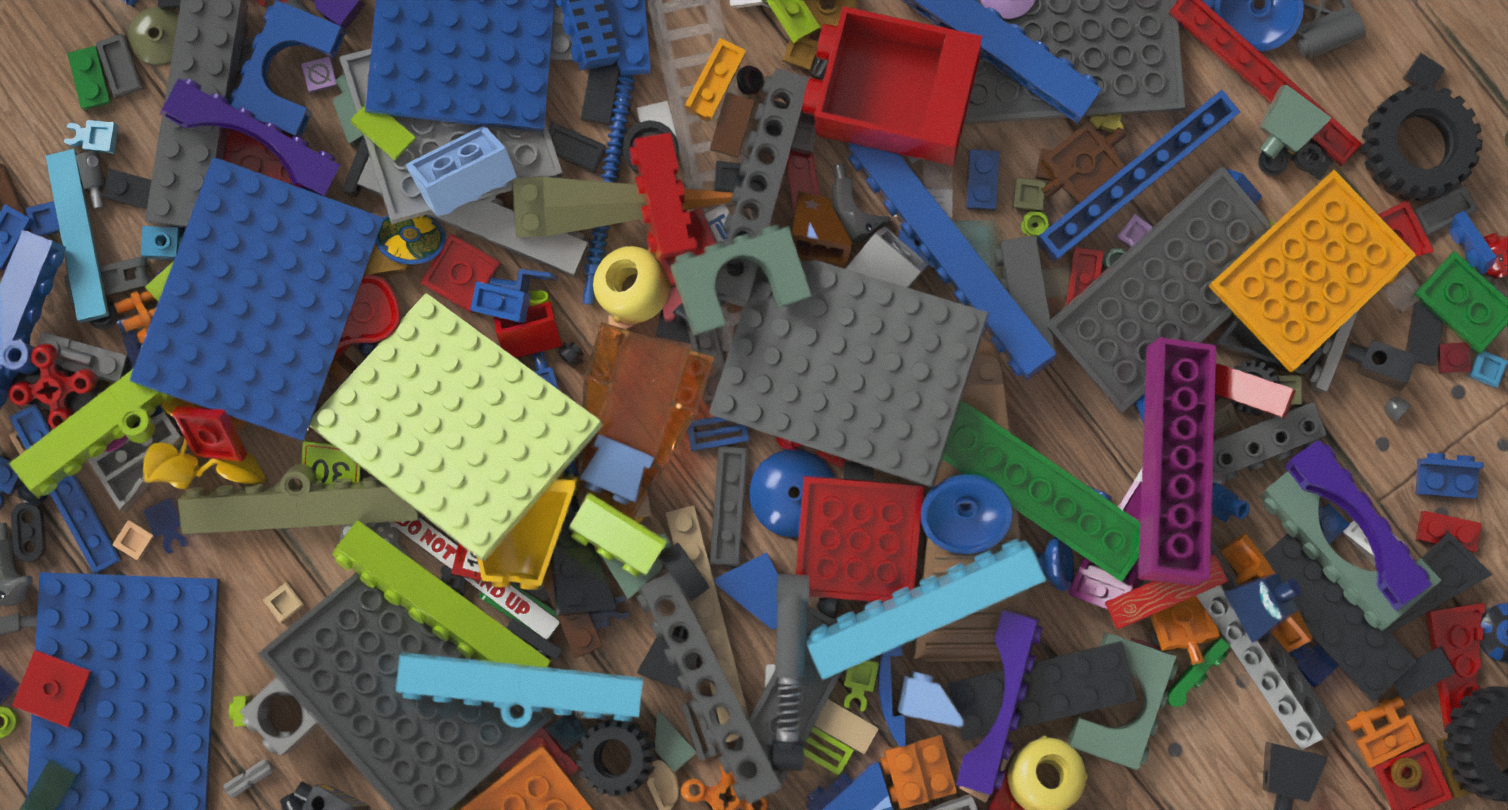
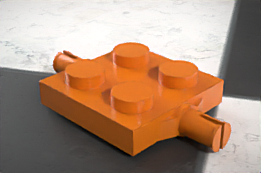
[1150,596,1220,665]

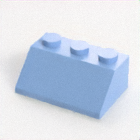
[405,125,517,217]
[896,671,963,727]

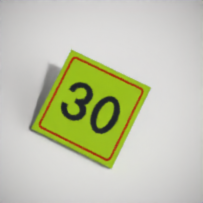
[300,440,361,486]

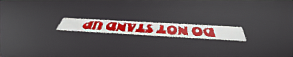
[389,518,560,639]

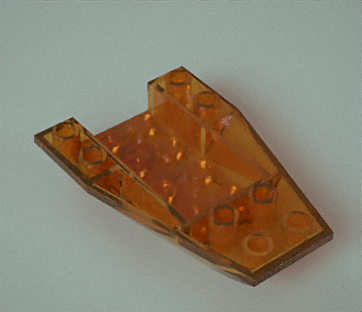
[577,322,715,518]

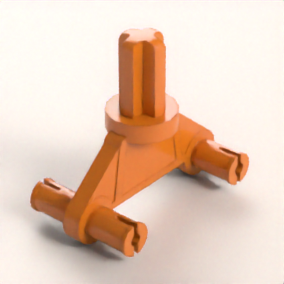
[114,291,156,343]

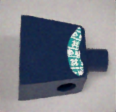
[1224,573,1301,643]

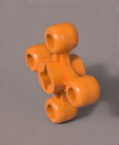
[681,763,768,810]

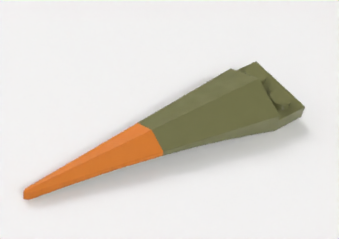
[512,176,733,238]

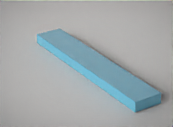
[46,149,109,323]

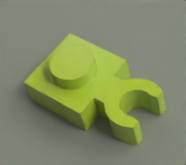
[844,660,879,712]

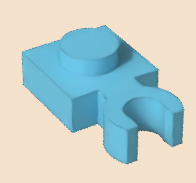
[64,120,119,154]

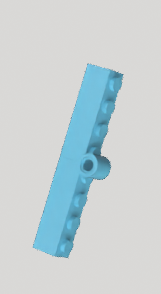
[396,652,643,727]

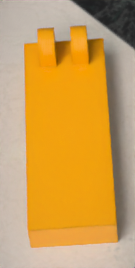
[684,38,746,121]

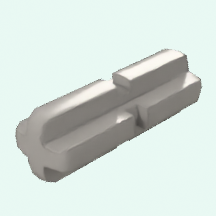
[224,759,274,798]

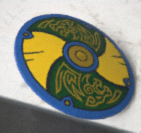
[375,215,446,264]

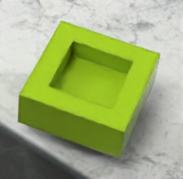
[229,695,251,727]

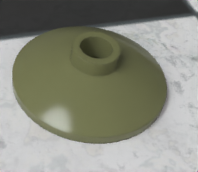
[128,7,178,65]

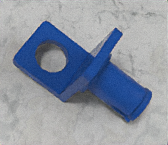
[490,269,558,293]
[1211,482,1250,522]

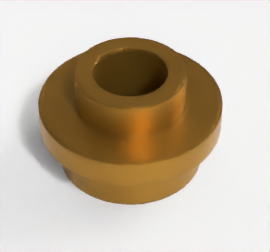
[1391,758,1422,788]

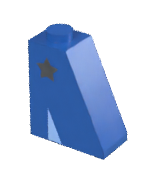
[819,761,893,810]

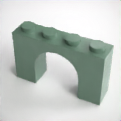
[670,225,811,336]
[1067,632,1178,770]

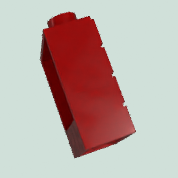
[802,6,982,166]

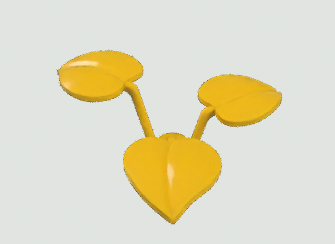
[143,397,266,489]

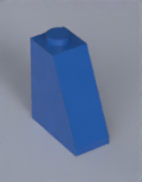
[714,553,778,630]

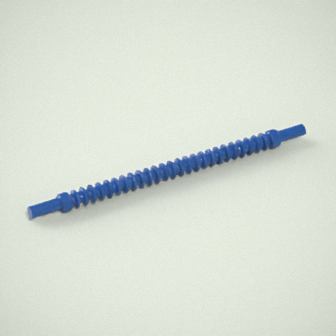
[582,70,636,306]

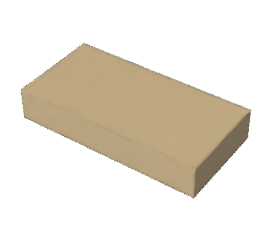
[814,699,879,754]

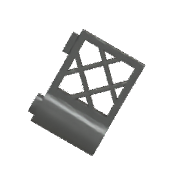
[1297,0,1366,60]

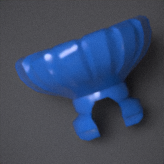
[1033,537,1074,591]

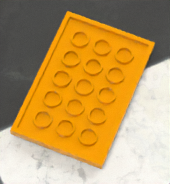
[1208,170,1416,373]

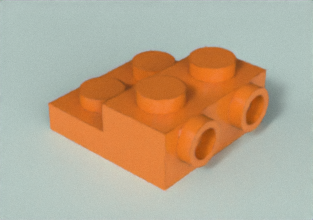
[880,734,957,809]

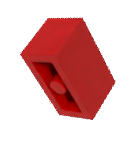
[493,302,562,358]

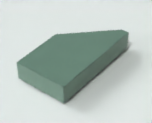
[655,711,697,772]

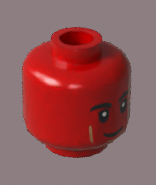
[1483,233,1508,278]

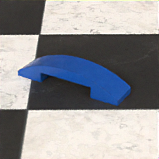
[878,645,906,746]

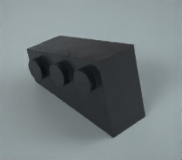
[1212,315,1324,375]

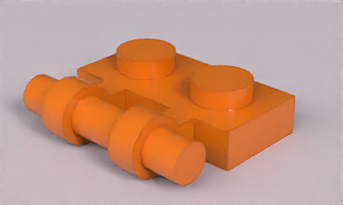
[1346,696,1424,768]

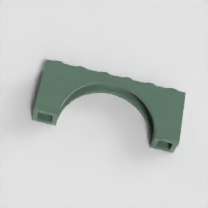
[1260,472,1441,631]

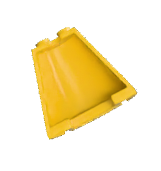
[476,472,577,590]

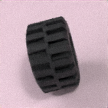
[576,719,657,796]

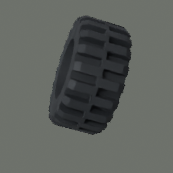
[1361,84,1483,201]
[1443,686,1508,803]

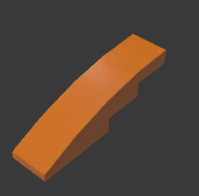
[1220,533,1312,653]

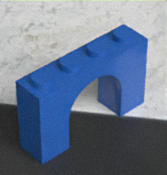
[230,0,346,139]

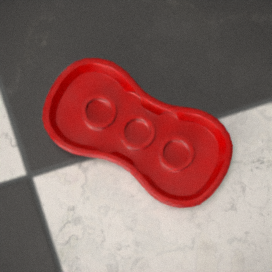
[337,274,401,349]

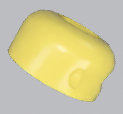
[593,246,671,324]
[1007,735,1088,810]

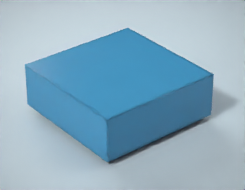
[1468,350,1508,389]

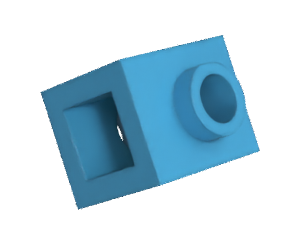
[141,226,184,260]

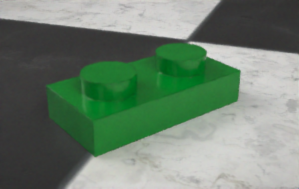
[67,46,112,111]

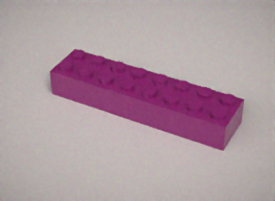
[1138,337,1216,586]

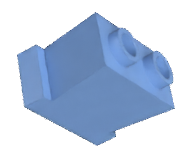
[580,434,656,505]

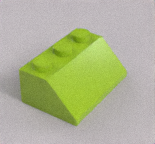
[569,493,667,578]

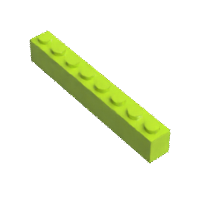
[332,520,551,667]

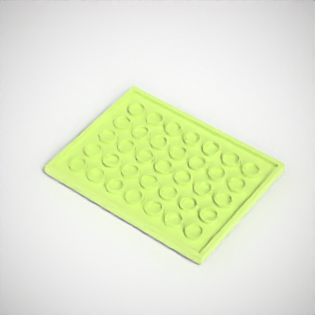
[309,293,603,562]

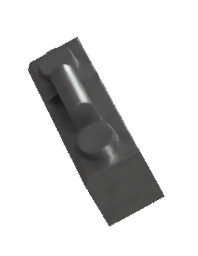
[37,332,135,383]

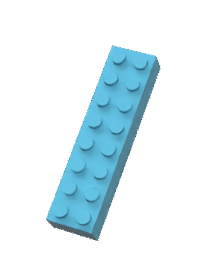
[806,538,1046,680]

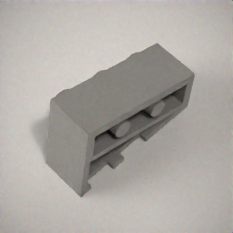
[88,411,184,511]

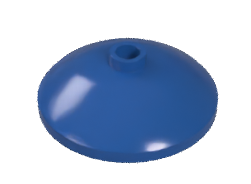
[1214,0,1304,51]
[750,449,835,537]
[921,475,1012,554]

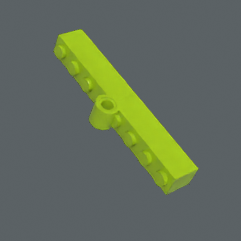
[9,369,175,498]

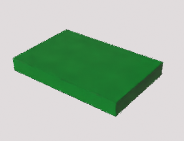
[1413,251,1508,354]

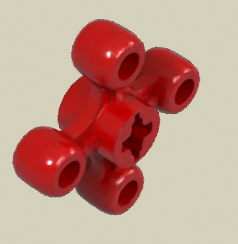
[9,343,98,429]

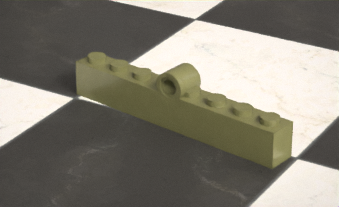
[178,464,422,534]

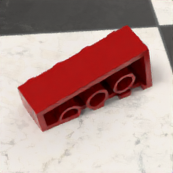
[629,132,697,259]

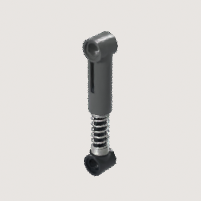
[771,574,809,771]

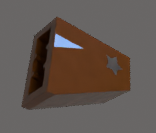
[791,191,852,269]

